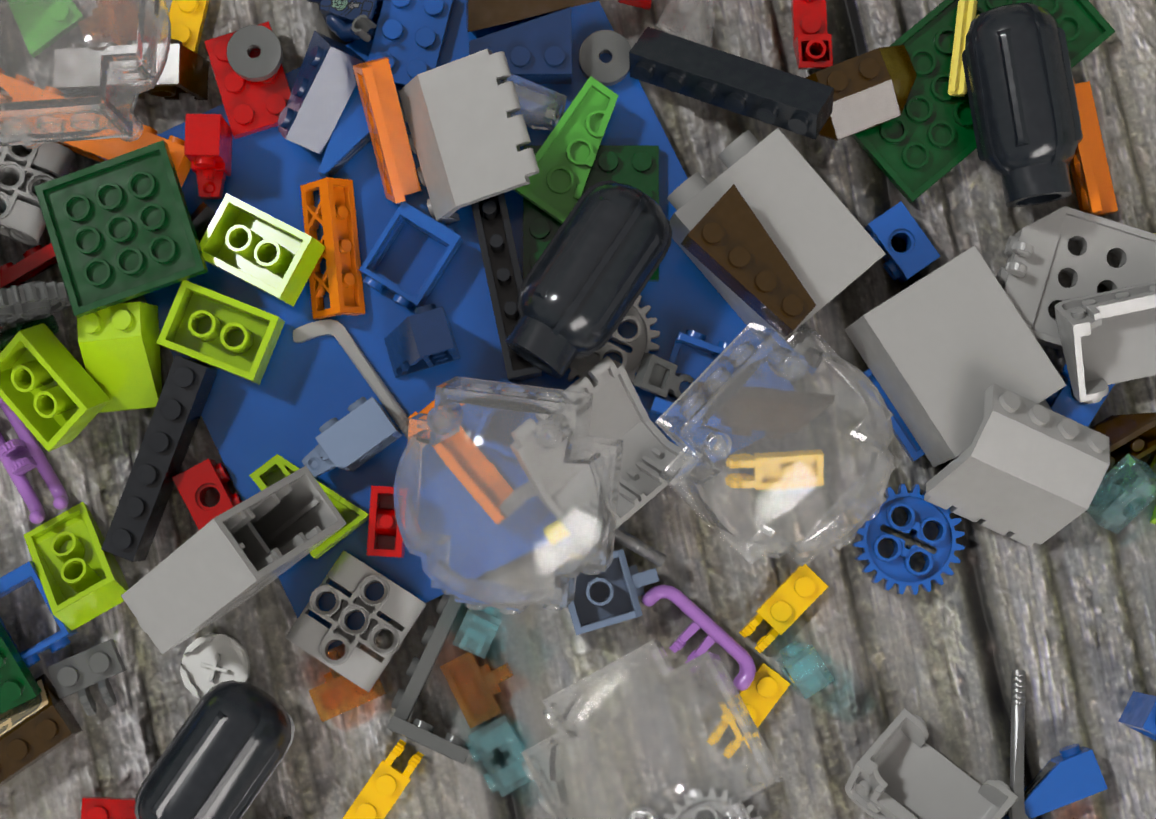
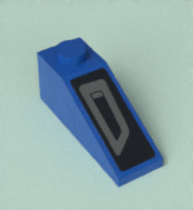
[318,84,371,179]
[1002,744,1108,819]

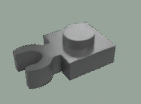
[633,352,693,400]

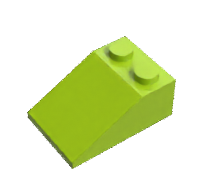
[77,301,162,413]
[23,502,129,630]

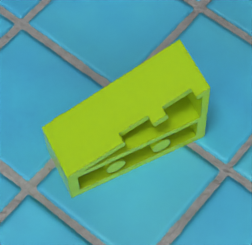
[249,454,369,559]

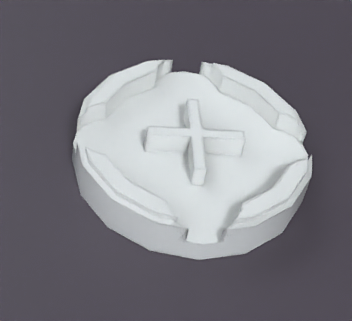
[180,633,250,699]

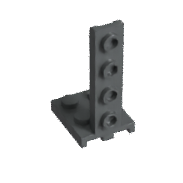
[387,588,470,765]

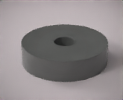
[227,25,283,82]
[579,30,631,86]

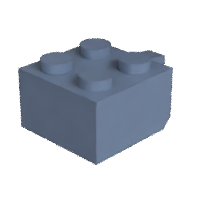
[301,397,403,478]
[557,549,660,635]

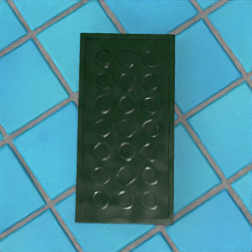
[852,0,1115,204]

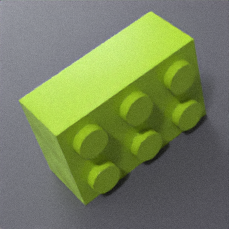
[199,193,326,307]
[156,280,285,385]
[0,323,111,452]

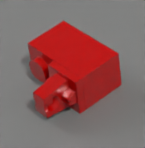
[184,114,232,200]

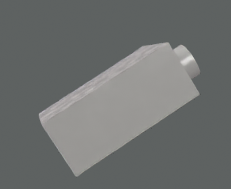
[667,128,886,352]
[844,245,1066,467]
[121,466,347,655]

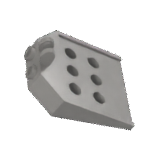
[996,206,1156,351]

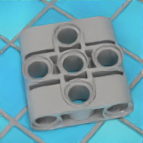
[0,122,76,246]
[285,550,427,692]

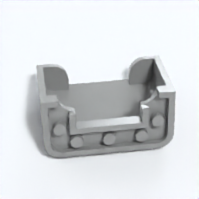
[1054,281,1156,404]
[845,708,1018,819]

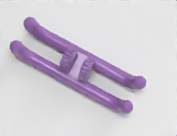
[0,397,69,524]
[641,584,756,691]

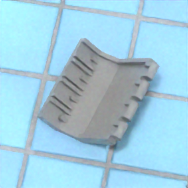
[399,49,540,224]
[510,356,694,550]
[924,383,1110,546]

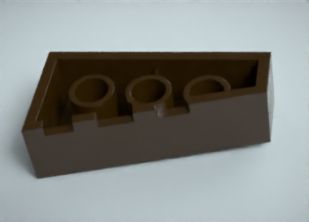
[681,184,816,338]

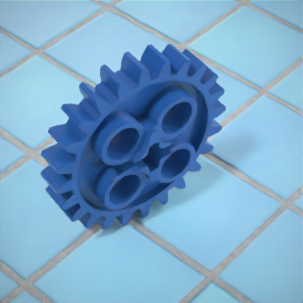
[852,484,965,595]

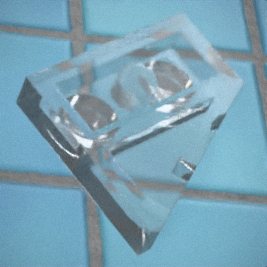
[653,0,715,48]

